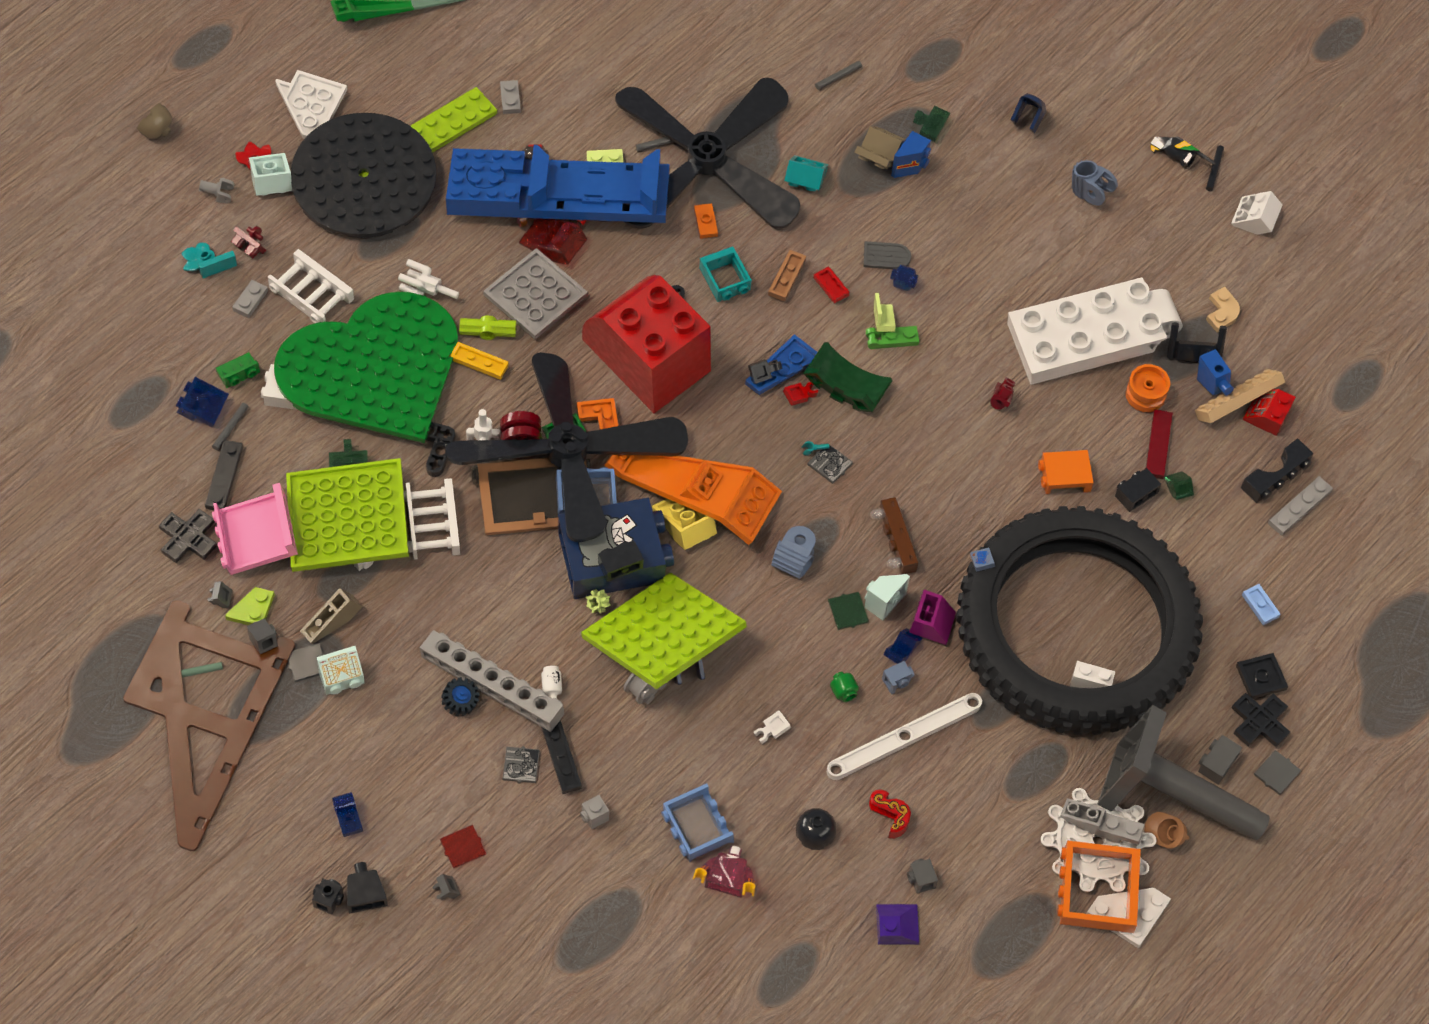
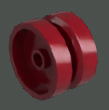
[500,411,542,440]

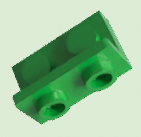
[216,352,260,388]

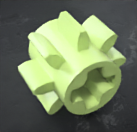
[586,589,611,613]

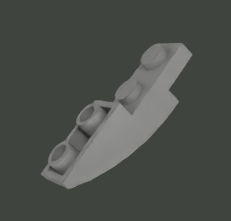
[1060,798,1145,845]

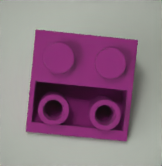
[909,590,956,645]

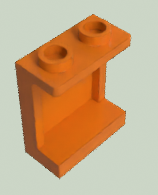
[1038,450,1094,494]

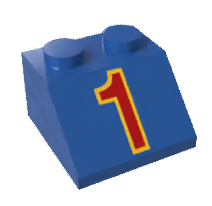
[891,131,931,178]

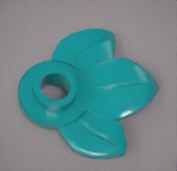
[181,242,215,271]

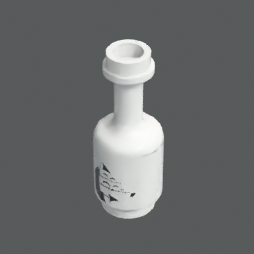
[541,666,562,699]

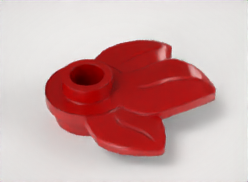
[235,142,271,170]

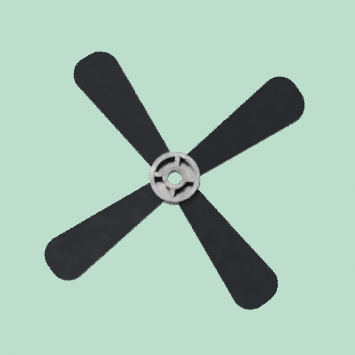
[615,78,800,229]
[445,352,688,542]

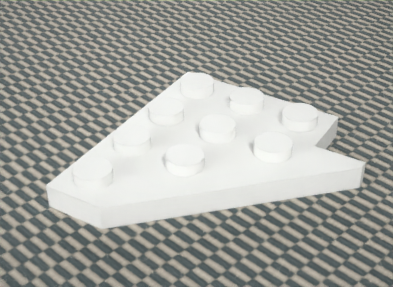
[276,70,347,139]

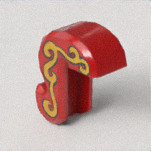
[869,789,911,839]

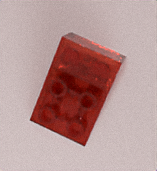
[519,218,587,265]

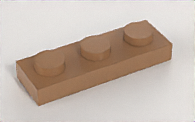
[768,250,806,302]

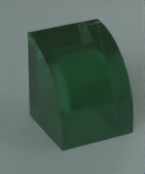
[1165,471,1194,500]

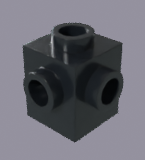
[312,878,344,915]

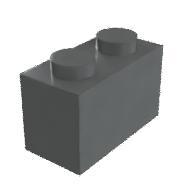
[1198,735,1243,785]

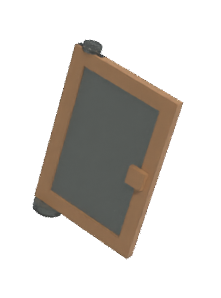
[471,458,591,535]

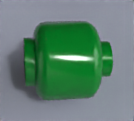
[830,672,859,702]

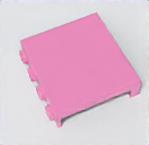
[212,483,298,575]

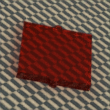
[440,825,486,869]

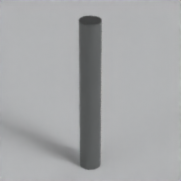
[815,61,862,90]
[636,137,674,152]
[212,403,249,451]

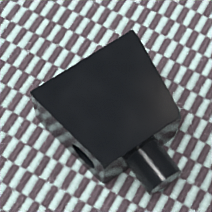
[347,862,388,914]

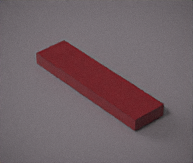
[1145,409,1173,479]

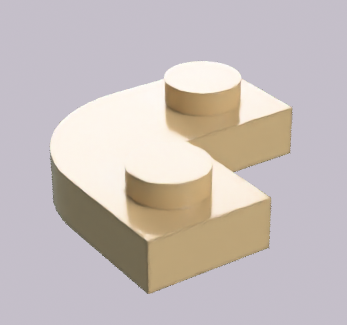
[1206,287,1240,333]

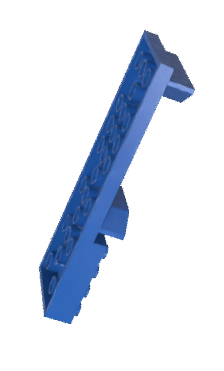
[446,145,670,223]

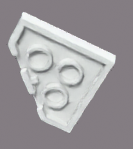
[1086,888,1171,948]

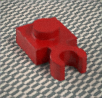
[783,382,819,406]

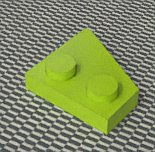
[225,587,275,625]

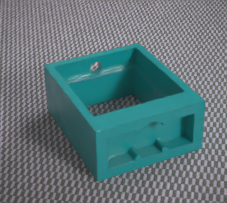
[699,246,752,302]

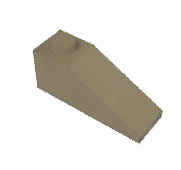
[300,588,362,644]

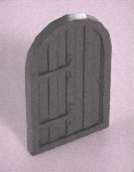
[863,241,911,269]

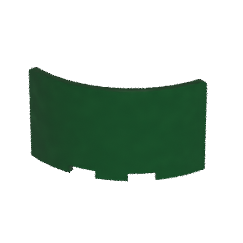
[804,342,893,412]

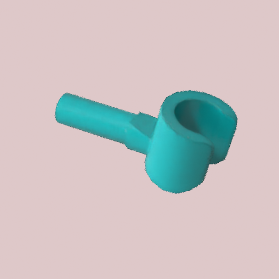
[802,441,829,456]

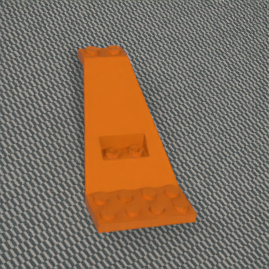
[604,455,782,545]

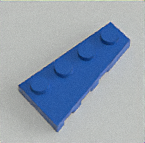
[745,334,817,395]

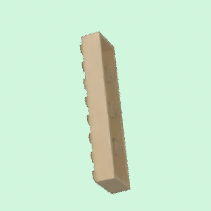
[1195,369,1285,423]

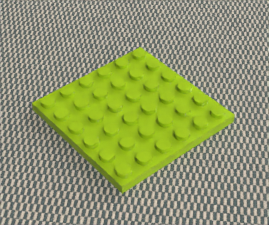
[286,458,409,572]
[581,572,747,690]

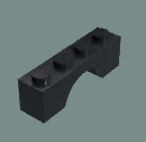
[1241,438,1314,503]

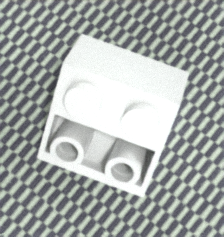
[1231,191,1282,235]

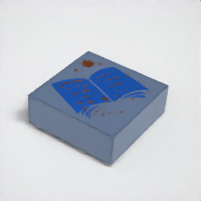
[970,548,995,572]

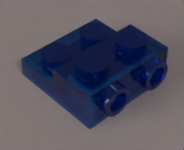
[176,377,229,427]

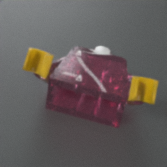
[692,846,755,898]

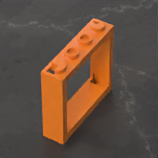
[1057,840,1141,933]

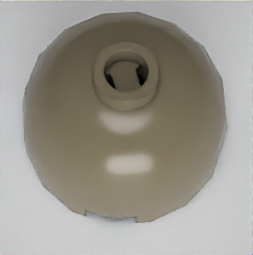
[137,103,172,139]

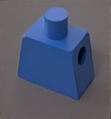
[1197,349,1234,395]

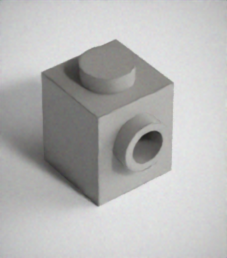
[580,795,609,830]

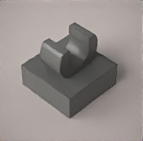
[208,581,233,608]
[433,874,460,900]

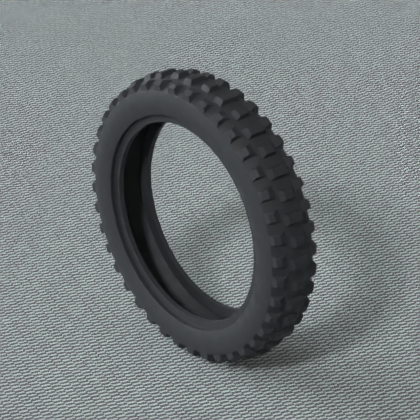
[956,506,1203,735]

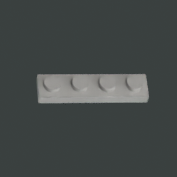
[1268,476,1333,536]

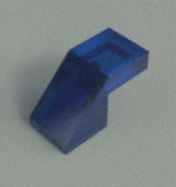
[883,628,923,664]

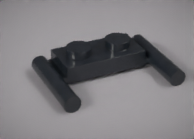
[1167,322,1227,362]

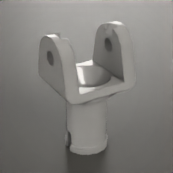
[199,178,235,203]

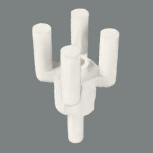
[398,259,459,299]
[466,409,501,440]

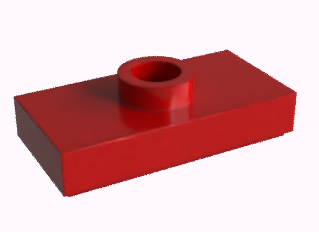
[813,266,850,304]

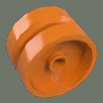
[1125,364,1170,412]

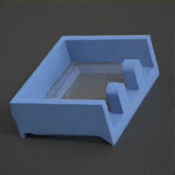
[556,467,617,514]
[661,783,734,862]

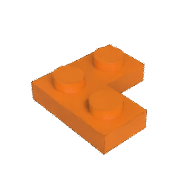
[577,398,618,430]

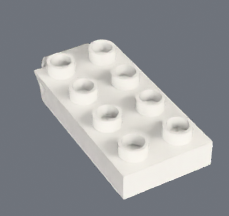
[1007,277,1183,385]

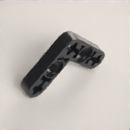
[426,422,456,477]

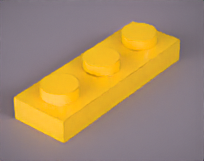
[450,342,509,380]

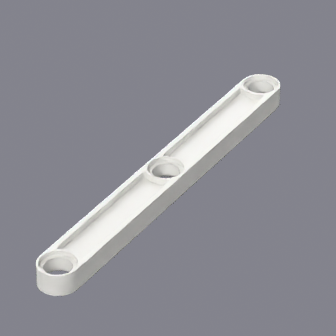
[827,693,982,780]

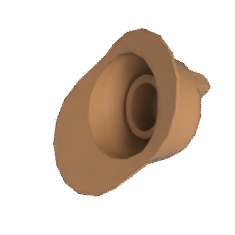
[1145,812,1190,849]

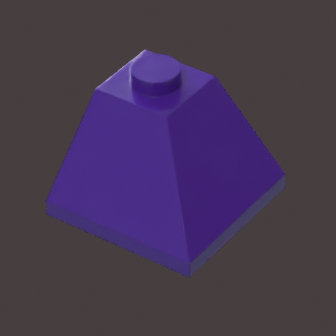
[876,904,919,945]

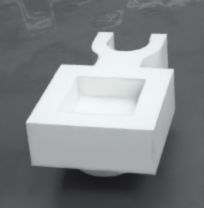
[754,711,791,744]

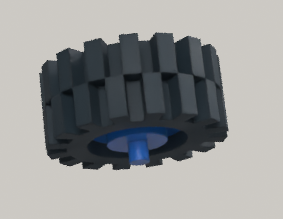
[441,677,479,716]

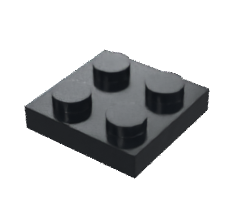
[1236,653,1288,699]

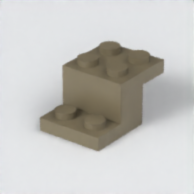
[854,126,906,169]

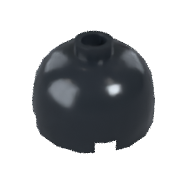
[796,808,836,850]

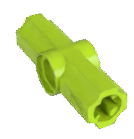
[459,315,516,340]

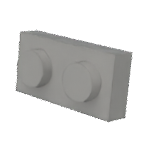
[500,80,521,114]
[232,280,268,318]

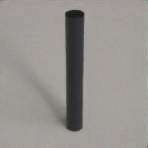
[1206,145,1224,191]

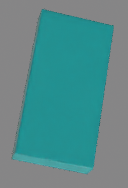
[198,251,237,278]

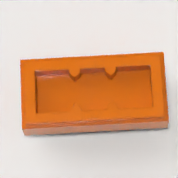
[694,203,718,239]

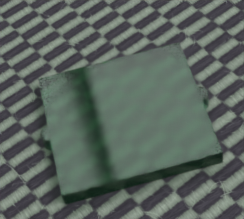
[828,592,869,630]

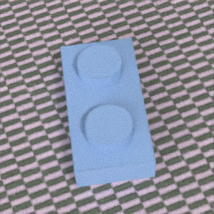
[1242,584,1280,625]

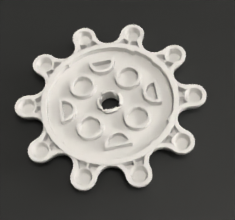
[1041,788,1156,892]

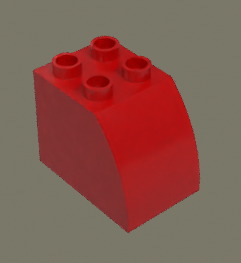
[582,275,711,414]

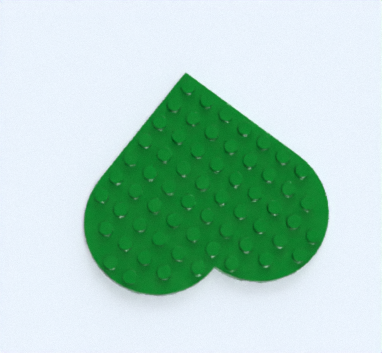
[274,292,458,443]

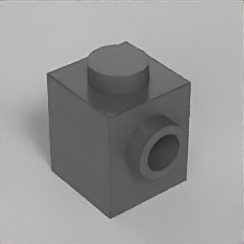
[247,618,278,654]
[907,859,938,893]

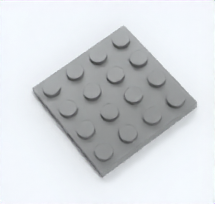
[483,248,588,339]

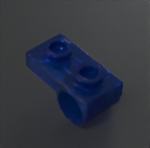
[332,792,363,837]

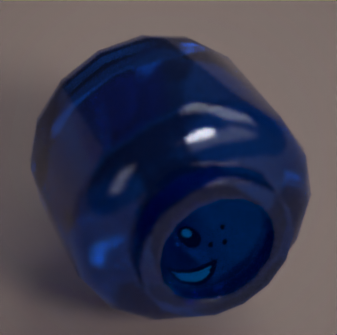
[890,265,919,291]

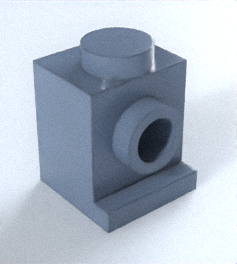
[882,661,914,695]

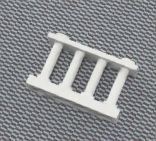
[268,249,354,323]
[404,478,460,560]

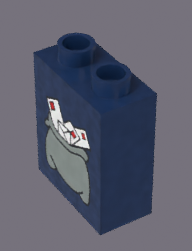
[558,497,674,599]

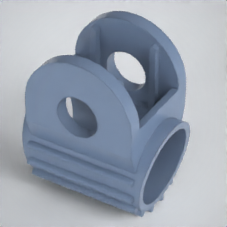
[1072,160,1118,206]
[771,526,816,579]

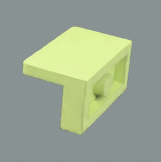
[874,293,896,332]

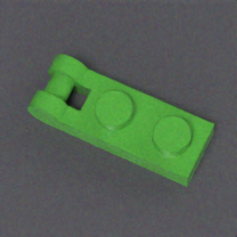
[866,326,919,349]

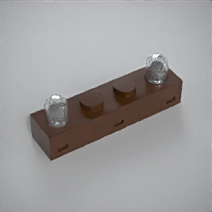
[870,497,918,575]

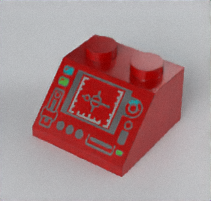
[1243,389,1296,436]

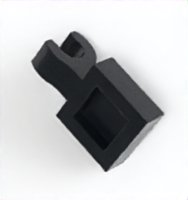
[748,359,782,384]

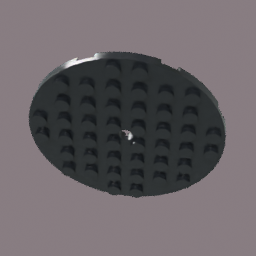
[291,113,436,238]

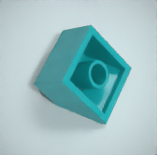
[784,155,829,192]

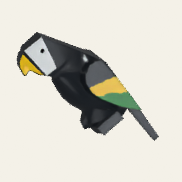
[1150,136,1215,167]

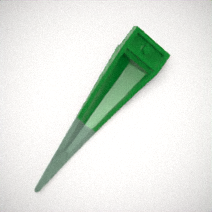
[330,0,465,22]

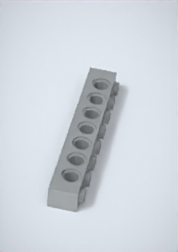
[419,630,564,732]

